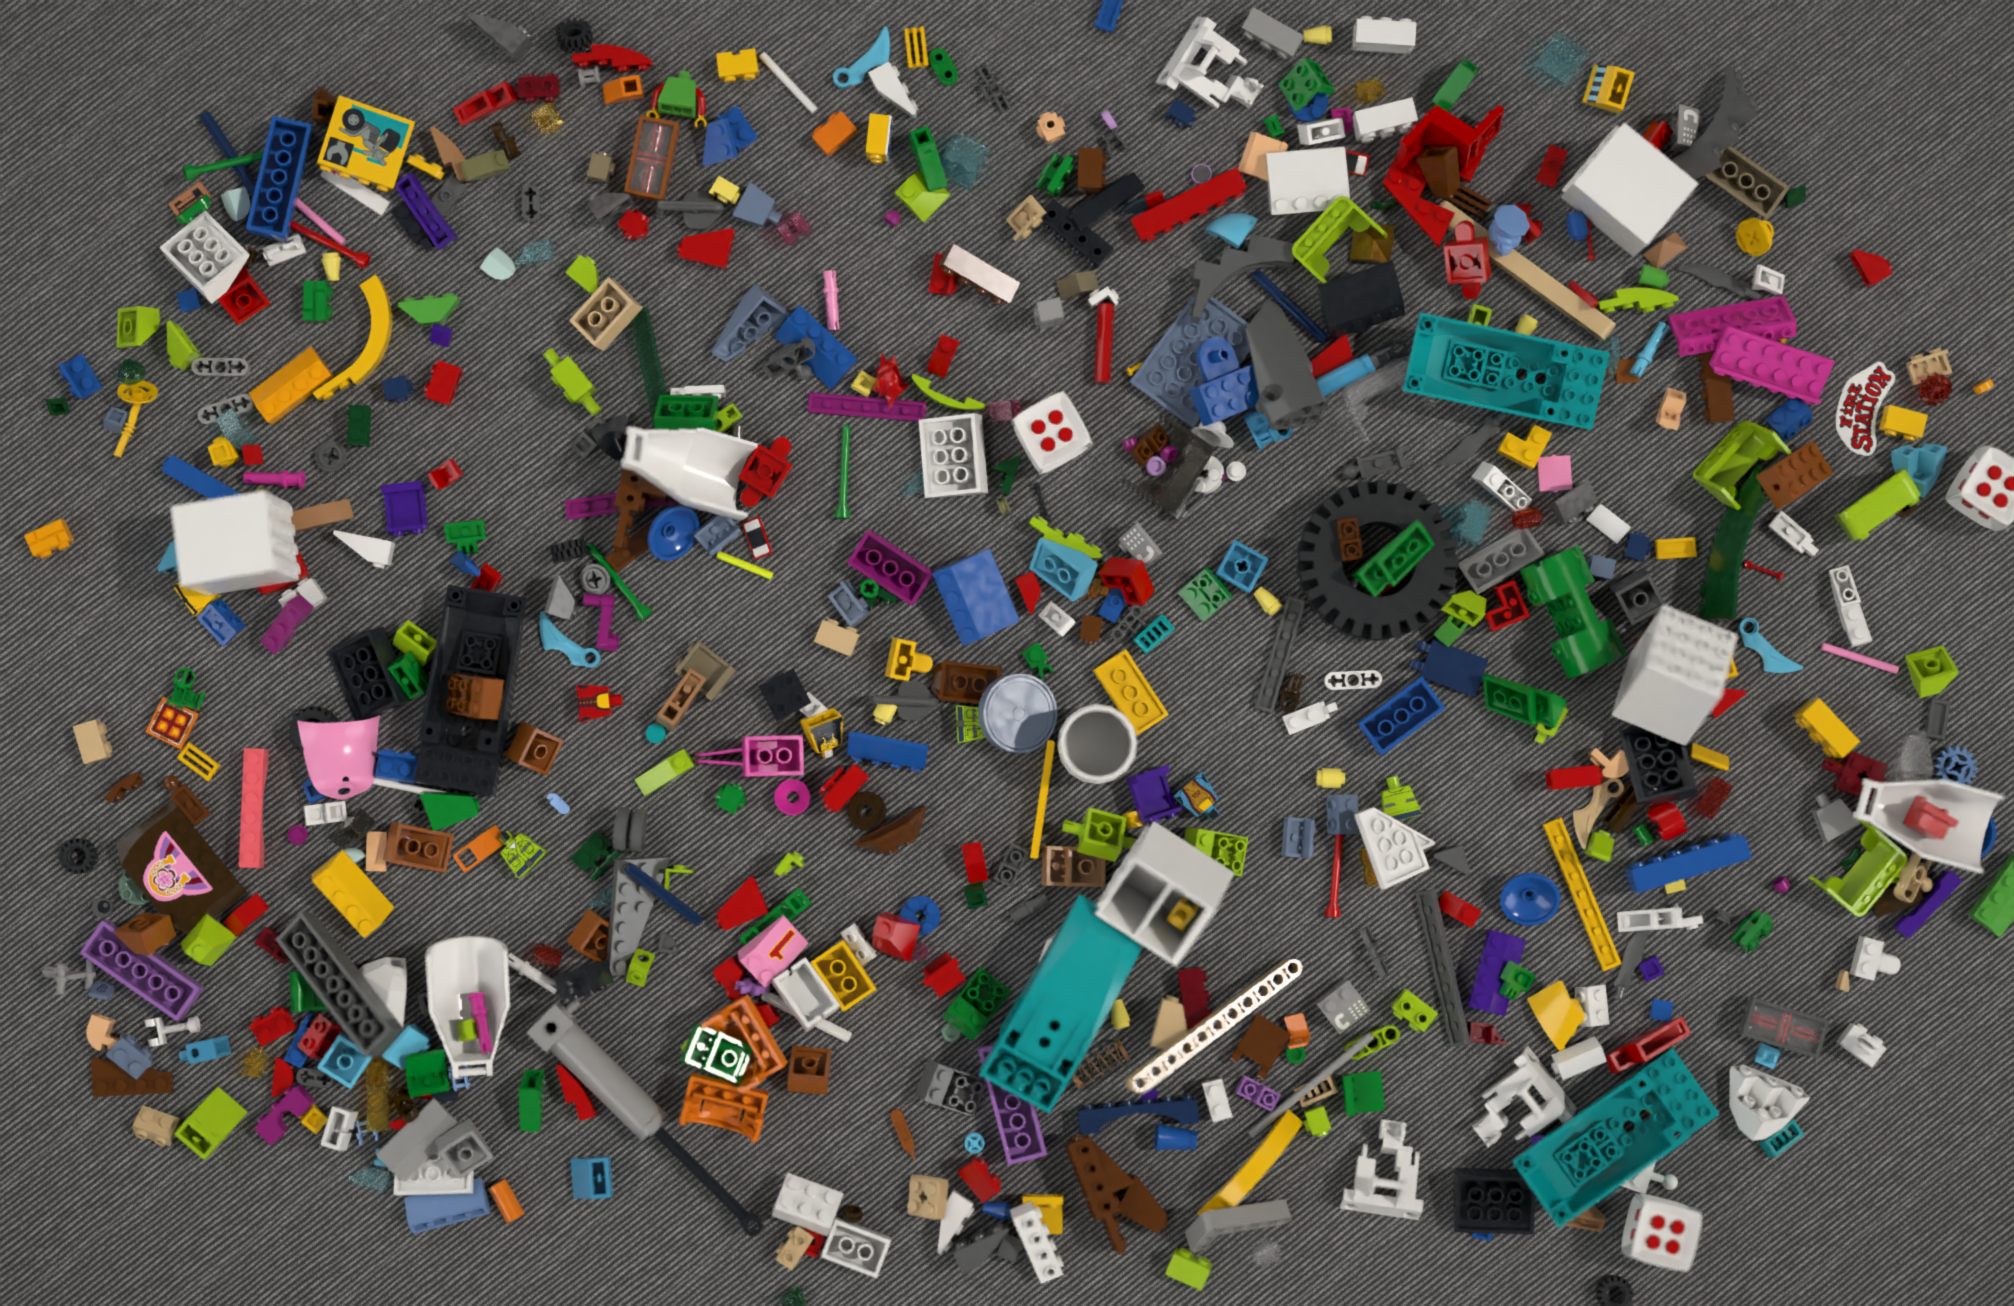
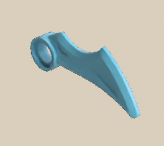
[833,26,890,89]
[540,611,601,668]
[1737,617,1803,673]

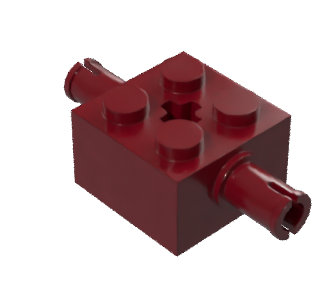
[1821,751,1892,802]

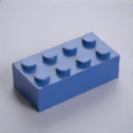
[1356,677,1446,756]

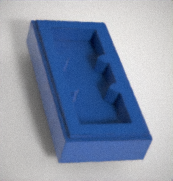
[1094,0,1124,33]
[1098,588,1126,623]

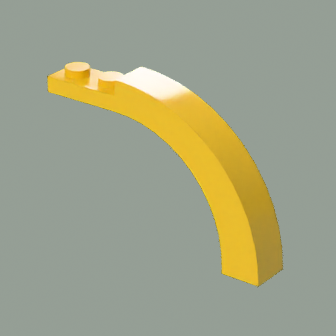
[313,274,392,401]
[1197,1109,1303,1215]

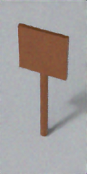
[1605,358,1640,384]

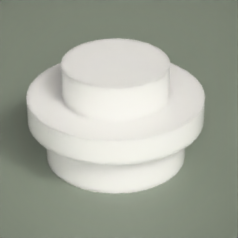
[1226,461,1246,481]

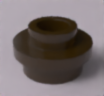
[843,1205,863,1223]

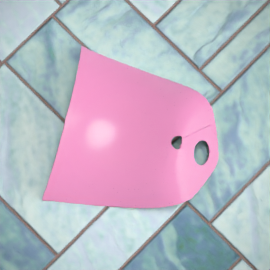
[297,715,380,800]

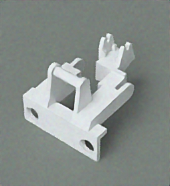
[1156,17,1264,109]
[1472,1046,1577,1147]
[1340,1119,1423,1220]

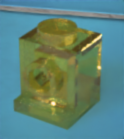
[1354,78,1385,105]
[531,102,563,134]
[241,1047,269,1079]

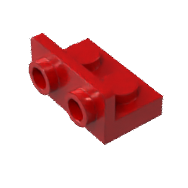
[1642,121,1674,151]
[928,253,958,297]
[248,1006,298,1047]
[297,1014,344,1061]

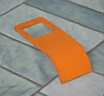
[453,825,505,873]

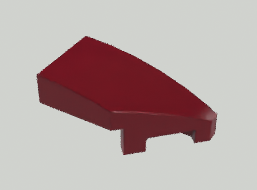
[255,926,287,965]
[1468,1021,1507,1045]

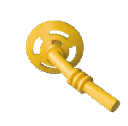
[113,380,158,458]

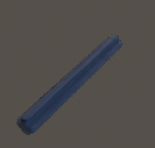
[200,111,256,196]
[1252,270,1328,343]
[624,862,703,926]

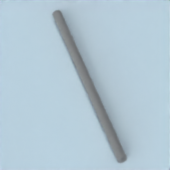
[1248,1032,1374,1138]

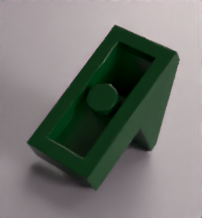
[992,456,1021,496]
[860,580,899,610]

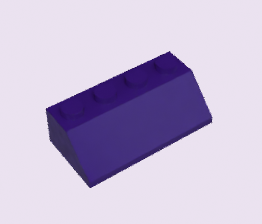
[1466,929,1526,1016]

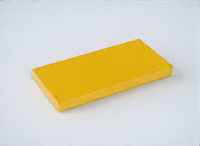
[1093,649,1169,736]

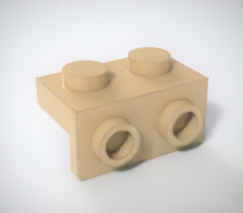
[1006,195,1046,241]
[1906,348,1952,386]
[133,1105,180,1146]
[775,1226,814,1270]

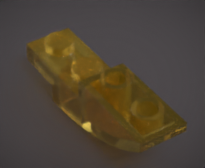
[366,1050,390,1132]

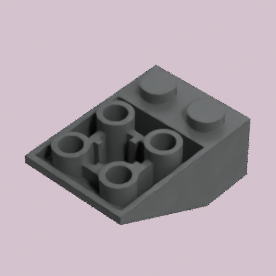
[915,1058,987,1117]
[953,1222,1009,1275]

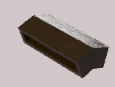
[1600,782,1642,834]
[1871,887,1924,918]

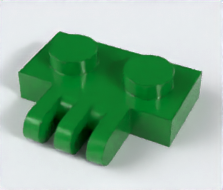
[444,519,487,554]
[1500,960,1536,1001]

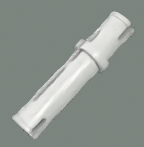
[508,953,557,994]

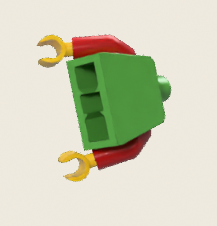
[646,71,707,129]

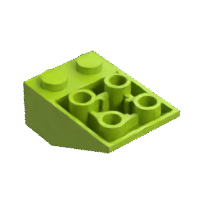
[1184,827,1248,876]
[174,1086,248,1160]

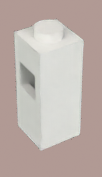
[1551,1036,1607,1080]

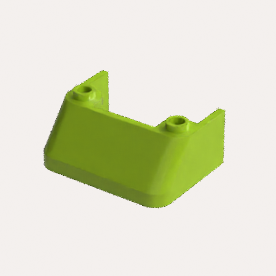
[1292,196,1388,283]
[1693,420,1792,510]
[1833,469,1921,542]
[1809,819,1907,917]

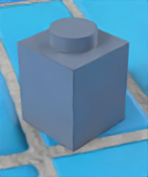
[1586,555,1616,581]

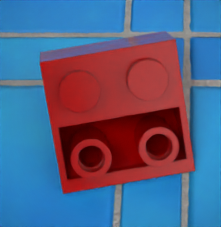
[958,1156,1002,1203]

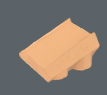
[1238,132,1288,182]

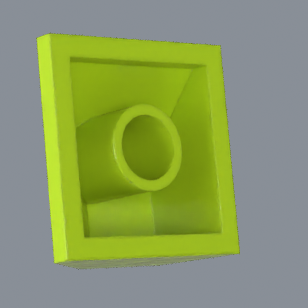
[895,170,951,223]
[116,306,160,348]
[167,320,203,370]
[1905,645,1959,698]
[180,914,237,966]

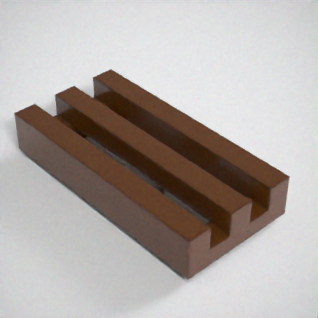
[1448,184,1492,219]

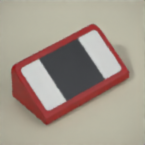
[1345,150,1369,177]
[742,516,773,560]

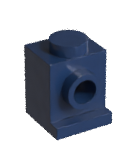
[1165,99,1196,128]

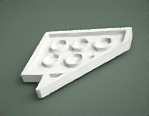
[1354,807,1435,889]
[394,1117,474,1196]

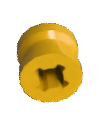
[1123,811,1145,829]

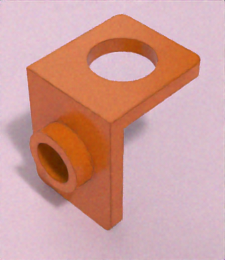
[1284,1013,1311,1049]

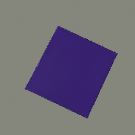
[1140,1089,1159,1103]

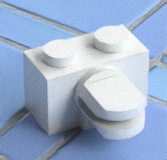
[1849,936,1901,981]
[1836,1023,1886,1067]

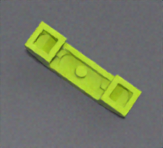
[911,374,986,411]

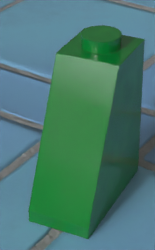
[1432,58,1481,112]
[420,791,481,832]
[519,1070,544,1133]

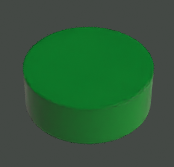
[1285,1046,1306,1064]

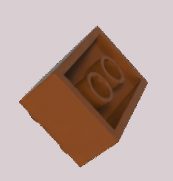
[383,821,454,873]

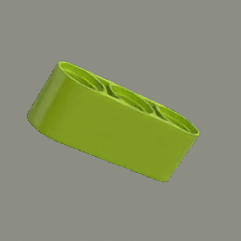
[1344,1024,1400,1060]

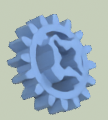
[1933,746,1978,785]

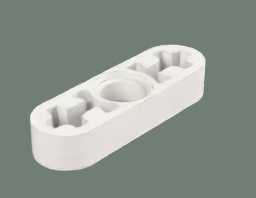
[1324,670,1382,690]

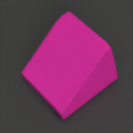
[1331,108,1353,132]

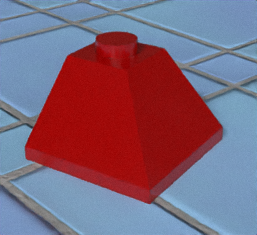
[217,266,271,325]
[872,911,921,962]

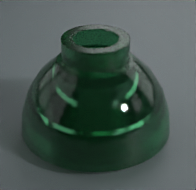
[118,359,146,385]
[779,1286,807,1306]

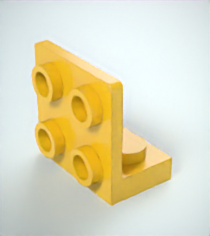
[1023,1194,1063,1234]

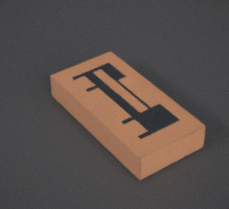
[168,182,213,216]

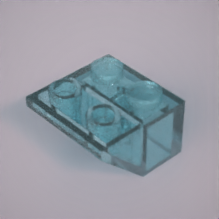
[941,132,991,191]
[1453,499,1492,547]

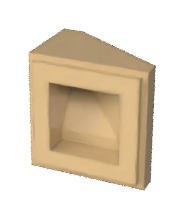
[1835,970,1849,992]

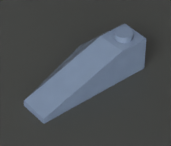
[711,284,790,362]

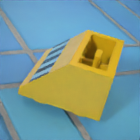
[1582,65,1635,114]

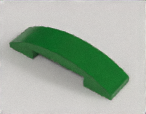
[739,888,812,945]

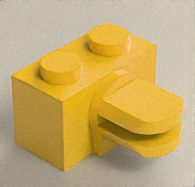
[885,637,933,681]

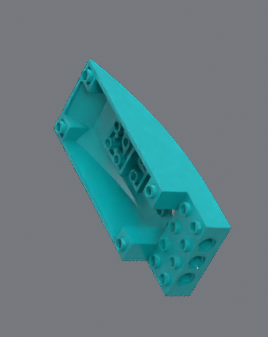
[1402,312,1610,430]
[980,894,1143,1113]
[1512,1048,1720,1228]

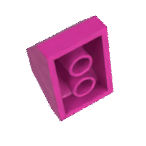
[695,735,804,777]

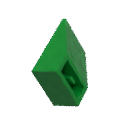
[941,967,1012,1041]

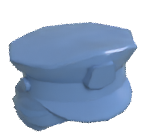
[1489,205,1530,257]

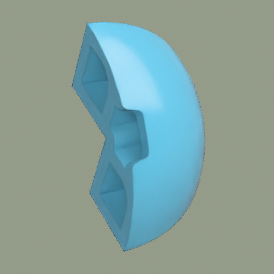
[1204,213,1258,249]
[1891,443,1947,498]

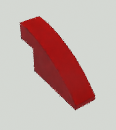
[1605,1016,1691,1074]

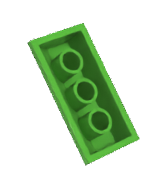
[1967,851,2014,938]

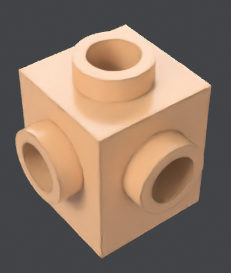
[1035,112,1065,145]

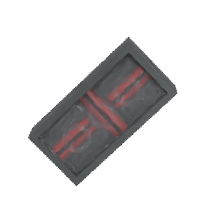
[1737,996,1830,1059]

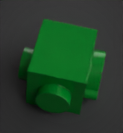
[715,783,747,814]

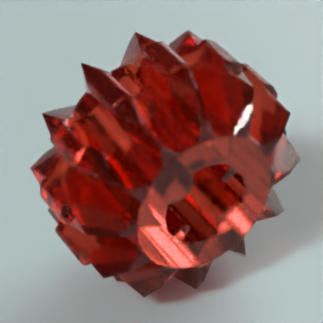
[1917,372,1953,407]

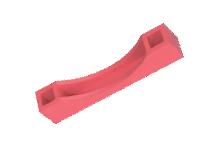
[239,748,269,868]

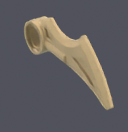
[1573,778,1624,849]

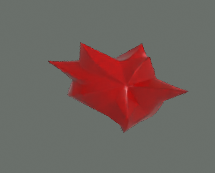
[872,353,909,409]

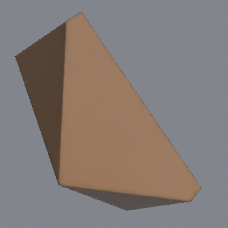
[1644,232,1687,268]
[1564,1205,1606,1232]

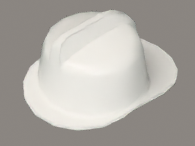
[1190,421,1234,448]

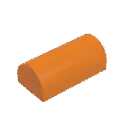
[488,1179,525,1223]

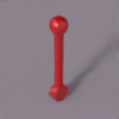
[1586,220,1595,261]
[1744,561,1784,580]

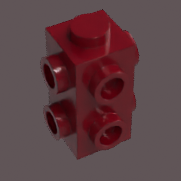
[515,73,561,103]

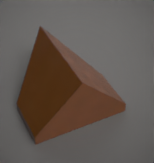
[312,86,337,124]

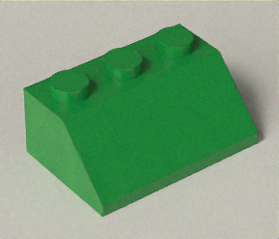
[654,395,718,432]

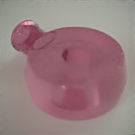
[909,942,929,963]

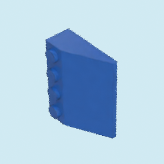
[932,548,1020,646]

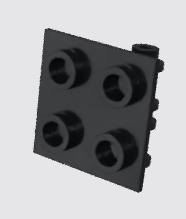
[758,668,812,721]

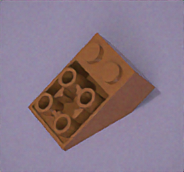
[446,673,504,720]

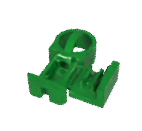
[167,667,206,711]

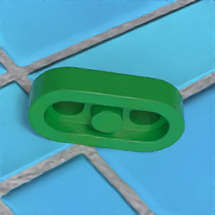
[929,48,958,86]
[176,194,211,225]

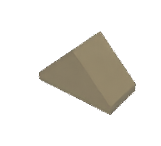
[1056,271,1099,300]

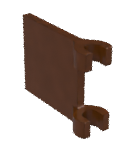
[1229,1014,1291,1081]

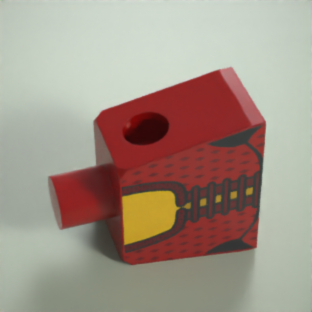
[576,685,623,722]

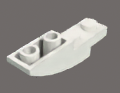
[1829,565,1872,647]

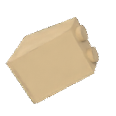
[1149,995,1187,1053]

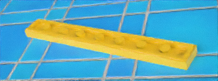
[1543,817,1622,971]

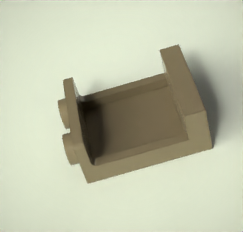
[674,641,737,702]

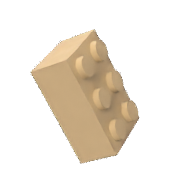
[569,277,643,351]

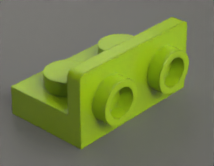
[774,851,805,876]

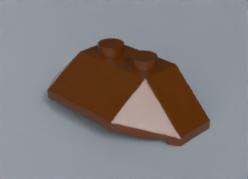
[854,805,927,855]

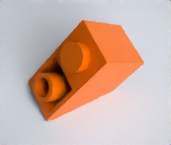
[602,75,645,105]

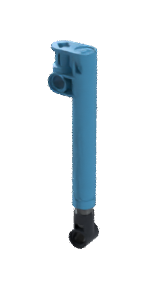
[1243,338,1408,450]

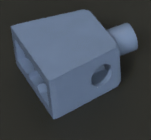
[733,182,783,228]

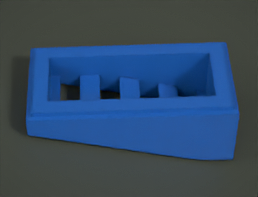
[450,551,481,576]

